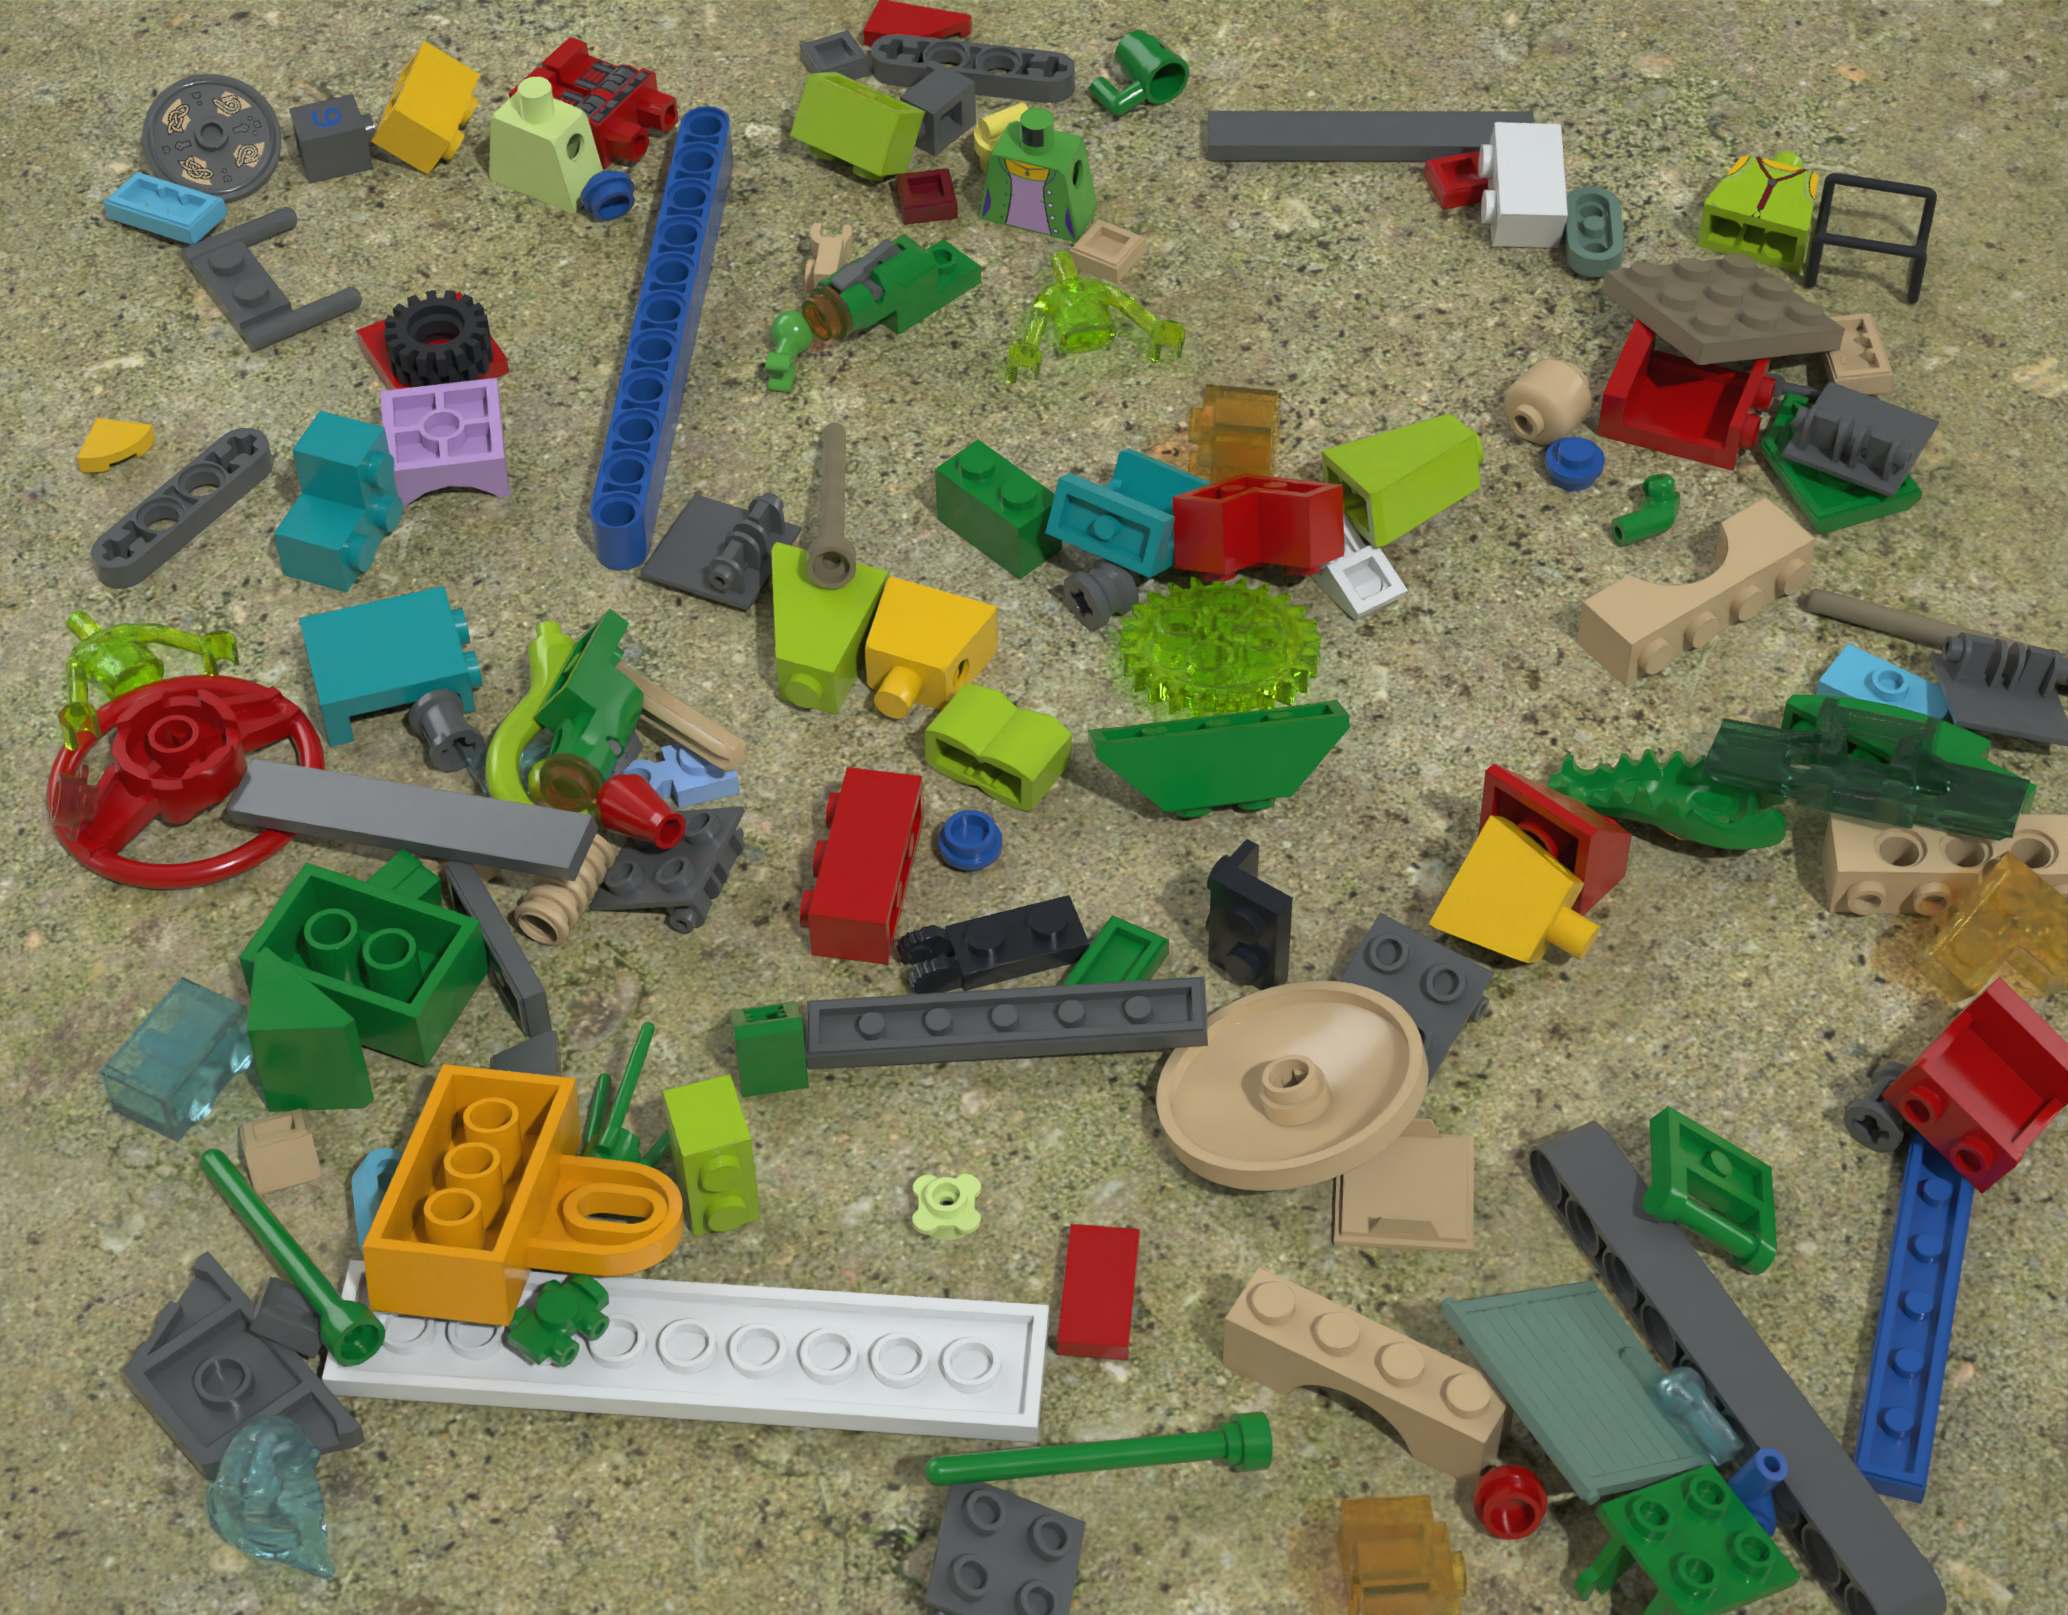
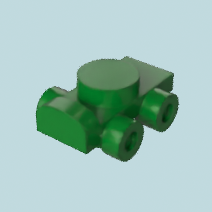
[507,1273,609,1367]

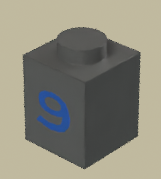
[289,94,376,184]

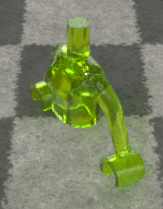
[1006,251,1186,384]
[58,610,240,751]

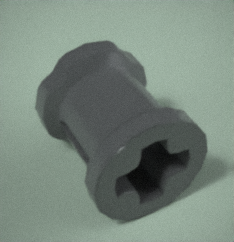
[409,689,485,772]
[1843,1062,1908,1153]

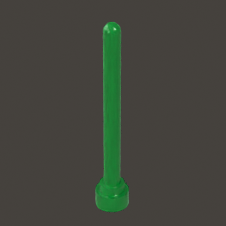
[200,1149,385,1366]
[924,1411,1273,1486]

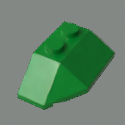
[1087,700,1350,817]

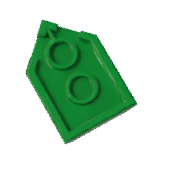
[1760,392,1922,534]

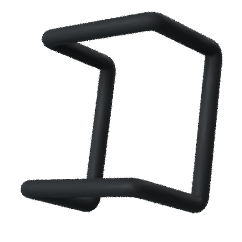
[1805,173,1937,304]

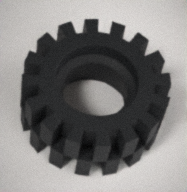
[384,290,493,387]

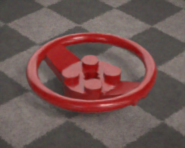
[47,674,325,890]

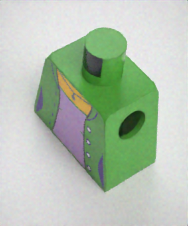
[980,108,1097,242]

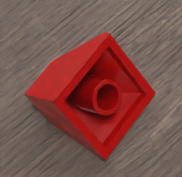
[1478,763,1632,916]

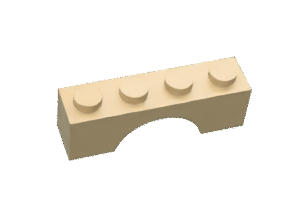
[1577,497,1816,687]
[1223,1266,1514,1488]

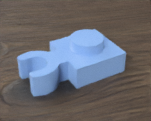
[622,743,740,809]

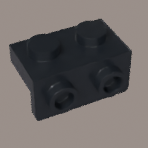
[1205,839,1293,990]

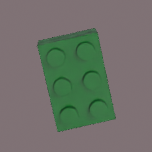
[239,862,490,1067]

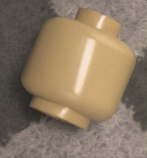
[1504,359,1592,446]

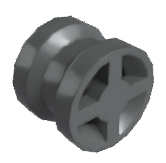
[1064,558,1139,631]

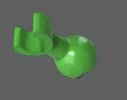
[765,309,815,393]

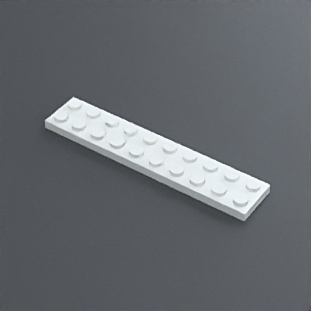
[322,1260,1049,1443]

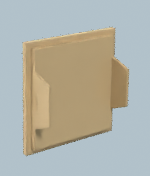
[1334,1118,1474,1253]

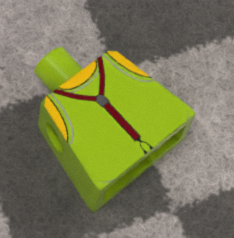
[1698,151,1819,274]

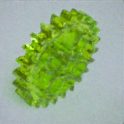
[1120,577,1321,718]

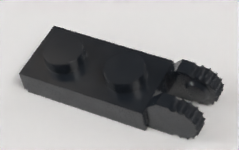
[896,895,1089,994]

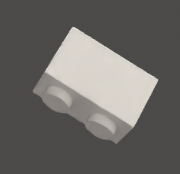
[1478,122,1568,248]

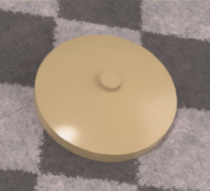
[1156,981,1429,1191]

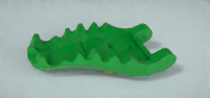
[1547,749,1791,850]

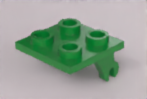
[1573,1463,1801,1615]

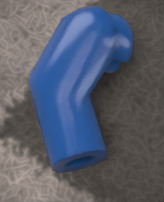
[1727,1448,1789,1537]

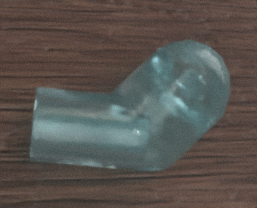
[1655,1366,1744,1467]

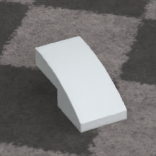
[1310,512,1408,620]

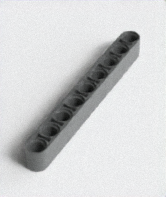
[1528,1121,1947,1615]

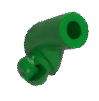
[1611,474,1681,547]

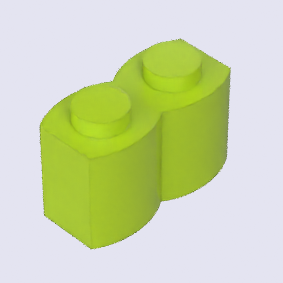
[925,684,1072,811]

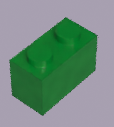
[935,439,1062,580]

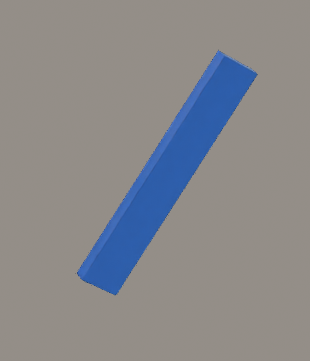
[1853,1129,1975,1504]

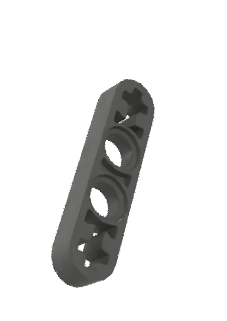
[871,34,1075,103]
[91,428,273,589]

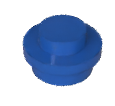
[580,170,635,221]
[1545,437,1605,491]
[938,810,1003,870]

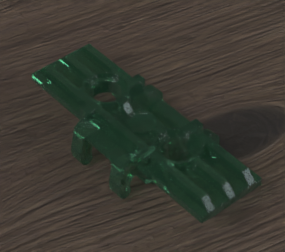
[1702,696,2030,841]

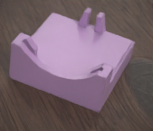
[380,378,511,509]

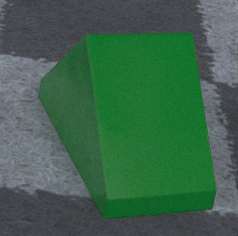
[729,1001,809,1097]

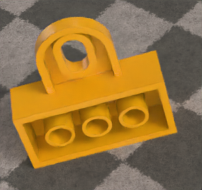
[362,1064,684,1326]

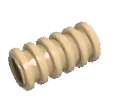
[514,833,616,946]

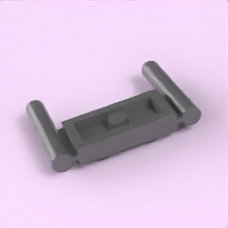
[181,207,362,352]

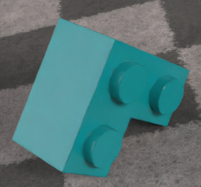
[274,410,403,593]

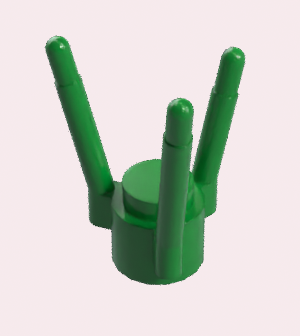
[579,1022,671,1168]

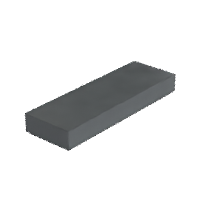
[445,861,552,1038]

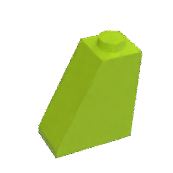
[1321,413,1484,548]
[771,542,889,715]

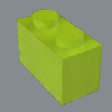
[790,72,925,181]
[663,1074,761,1236]

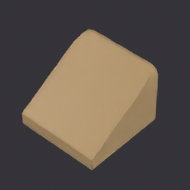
[239,1108,321,1194]

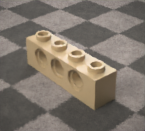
[1821,812,2068,918]

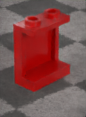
[1597,319,1776,471]
[1882,977,2068,1194]

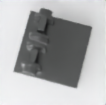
[1782,381,1939,498]
[640,493,802,611]
[1930,632,2068,746]
[590,806,745,933]
[1339,913,1494,1087]
[924,1482,1086,1615]

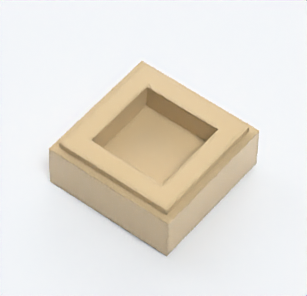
[1069,219,1146,284]

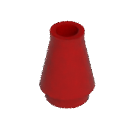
[595,774,686,849]

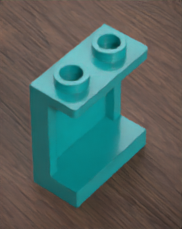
[1045,448,1212,578]
[299,586,483,747]

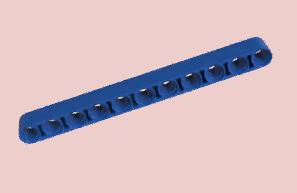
[590,106,734,571]

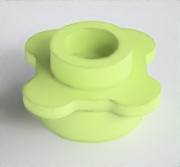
[912,1174,981,1241]

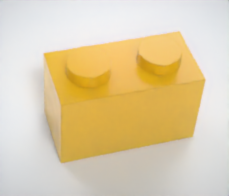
[371,40,480,175]

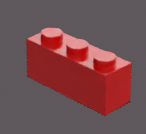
[800,767,924,965]

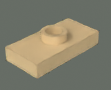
[1819,313,1894,395]

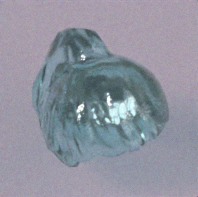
[206,1415,336,1580]

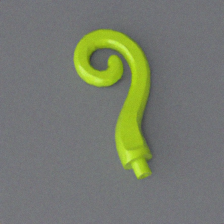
[485,621,601,827]

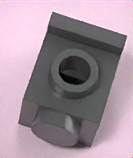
[900,60,976,156]

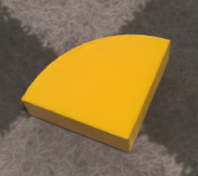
[77,418,156,473]

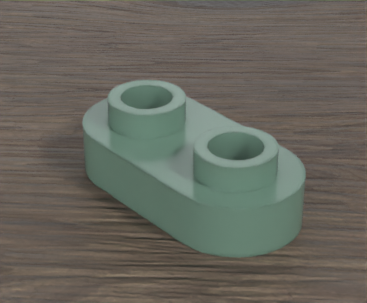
[1564,186,1624,278]

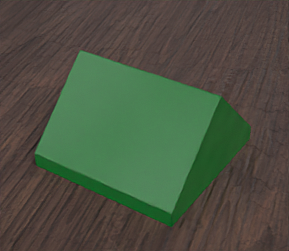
[247,947,374,1112]

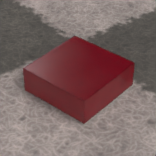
[895,168,958,225]

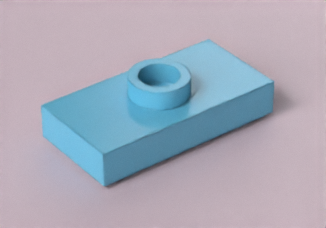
[103,172,227,245]
[1816,643,1951,722]

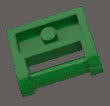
[1643,1106,1777,1275]

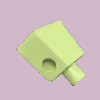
[489,77,603,215]

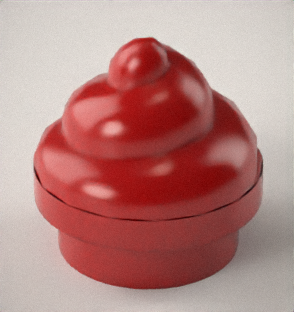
[1473,1464,1548,1540]

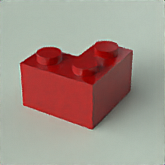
[1172,473,1344,582]

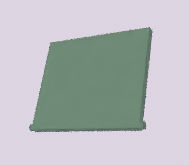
[1440,1280,1733,1505]

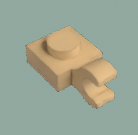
[805,223,853,317]

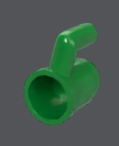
[1089,30,1190,116]

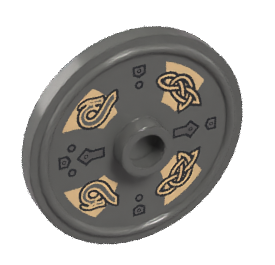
[142,74,281,204]

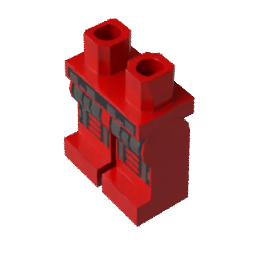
[509,36,679,169]

